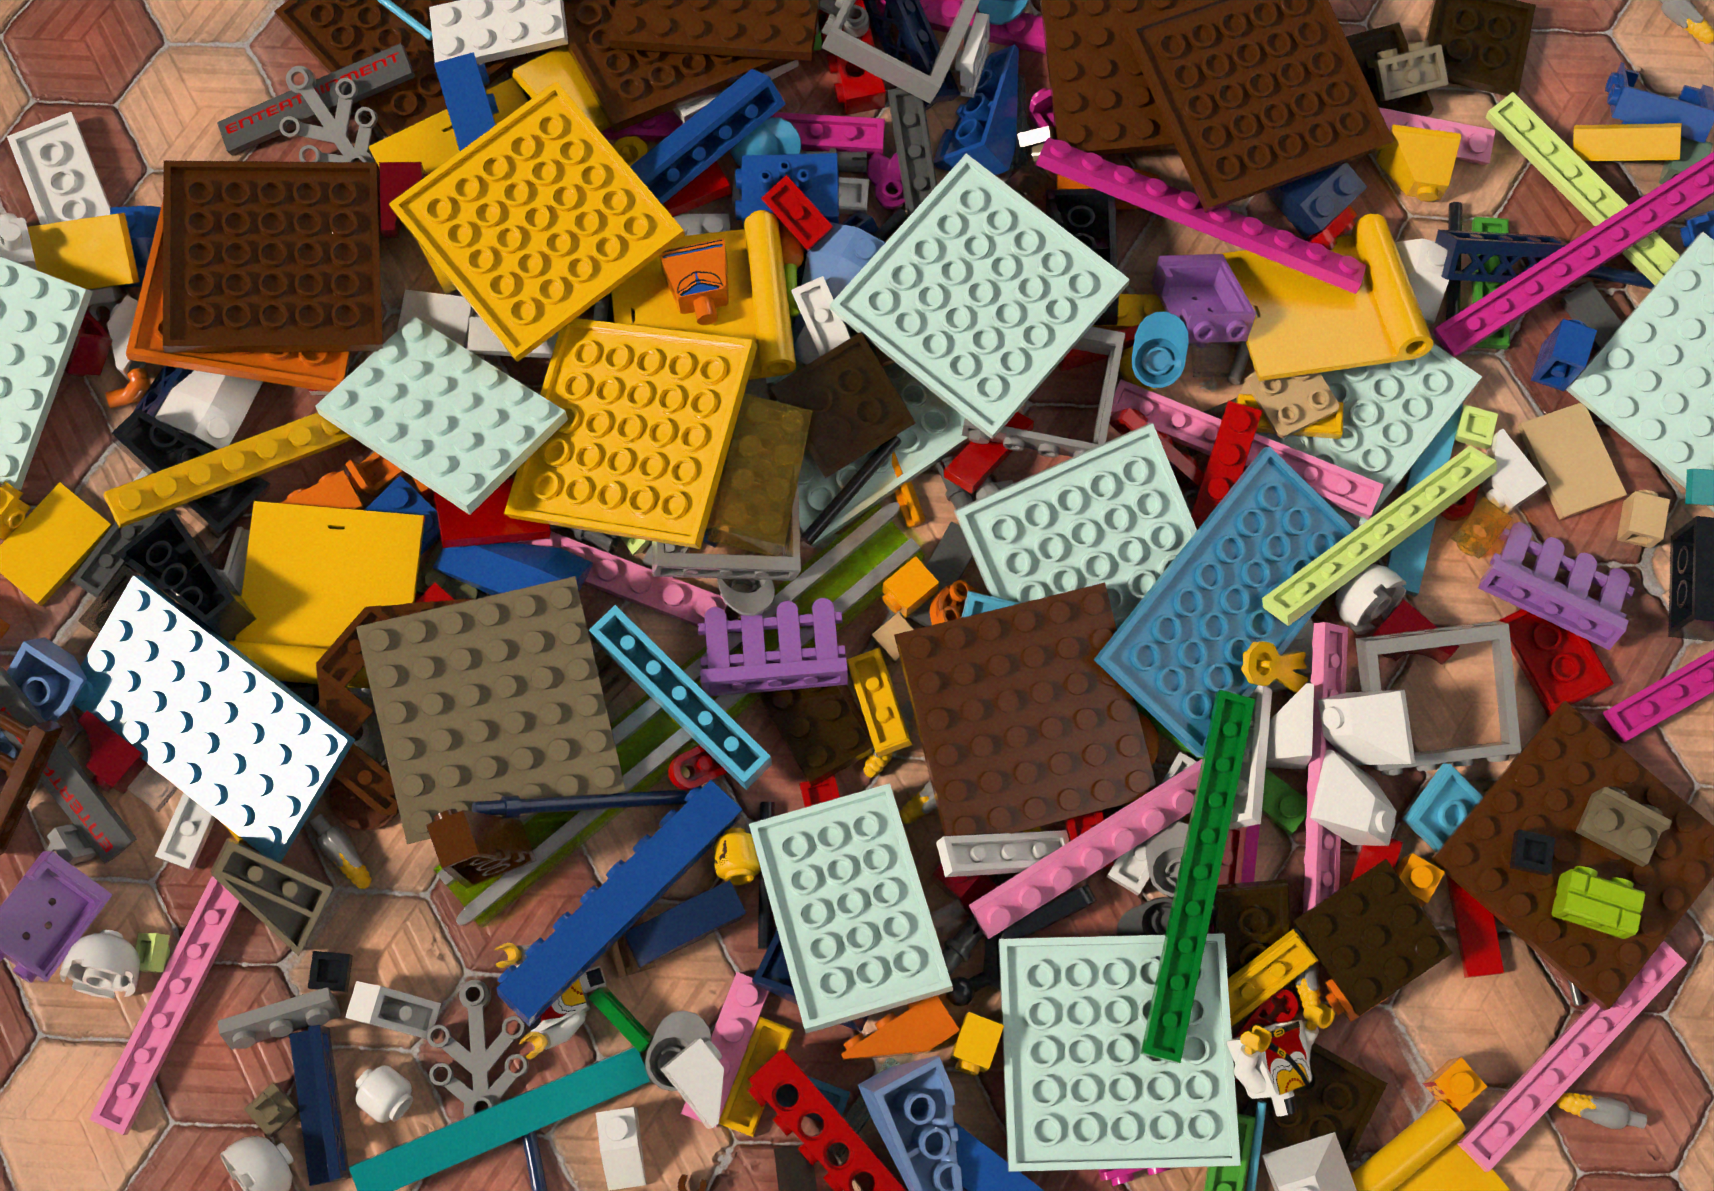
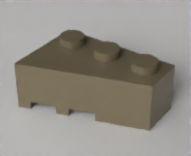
[210,837,333,956]

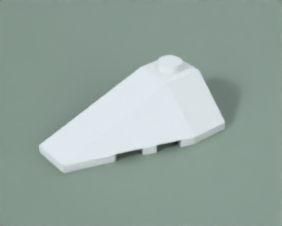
[155,370,263,451]

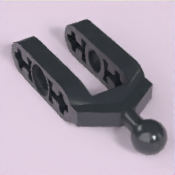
[946,884,1115,1007]

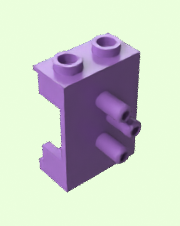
[1151,254,1256,348]
[0,851,113,983]

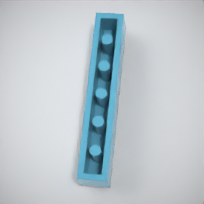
[589,605,772,790]

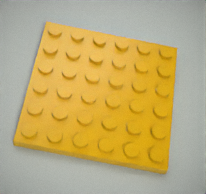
[389,81,685,362]
[504,318,758,549]

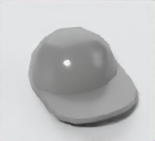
[717,579,775,616]
[1146,822,1188,898]
[645,1010,712,1091]

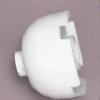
[1335,564,1407,635]
[60,930,140,998]
[220,1136,294,1191]

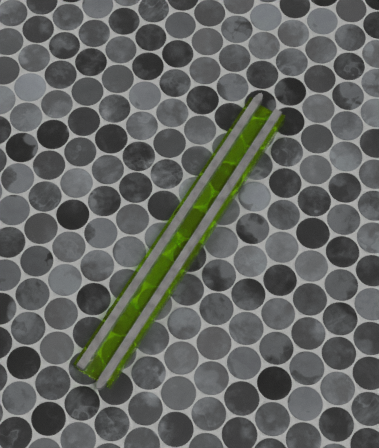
[433,502,925,928]

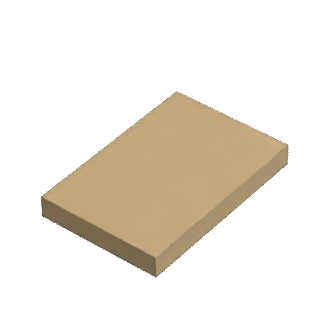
[1518,403,1627,520]

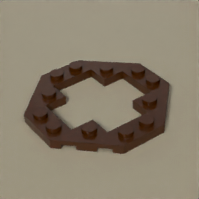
[316,598,472,816]

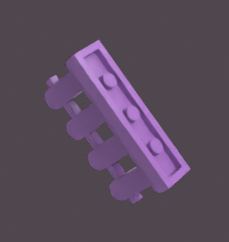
[1478,522,1635,650]
[698,598,848,696]

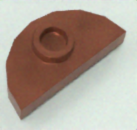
[329,776,396,831]

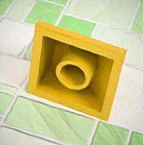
[1376,124,1461,202]

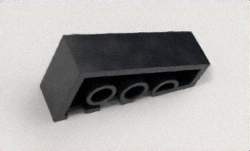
[1046,189,1119,325]
[111,408,271,540]
[115,509,256,642]

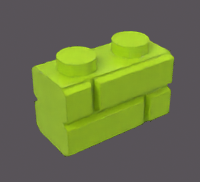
[1551,866,1645,939]

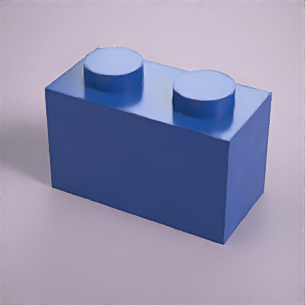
[1531,319,1597,392]

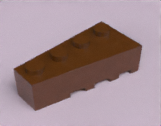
[426,809,536,889]

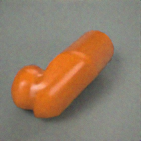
[106,368,151,408]

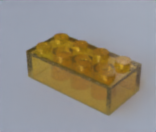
[707,393,813,556]

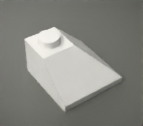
[1395,238,1449,324]
[1266,683,1314,770]
[1318,690,1415,765]
[1310,750,1397,846]
[1262,1132,1357,1191]

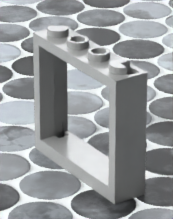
[821,0,980,104]
[961,327,1125,458]
[652,441,801,581]
[1355,621,1522,776]

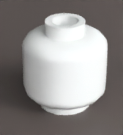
[355,1065,413,1123]

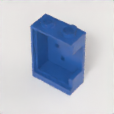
[1605,62,1714,143]
[735,153,839,229]

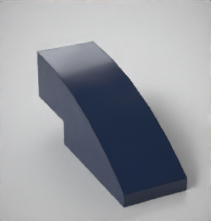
[624,880,746,968]

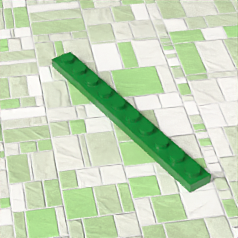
[1141,690,1255,1064]

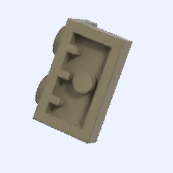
[1367,40,1449,101]
[1575,787,1672,867]

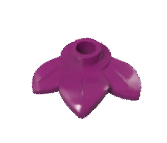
[867,152,905,209]

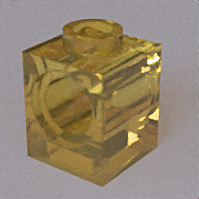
[1451,497,1513,559]

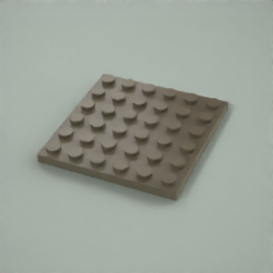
[356,576,626,844]

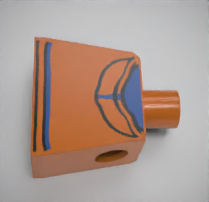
[659,238,729,325]

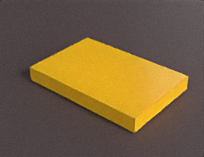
[512,45,611,132]
[27,213,140,289]
[0,482,112,607]

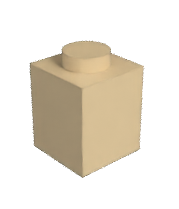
[1617,490,1670,548]

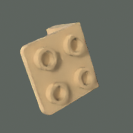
[1240,372,1339,438]

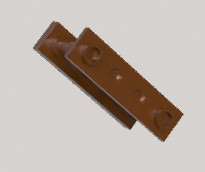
[0,710,64,855]

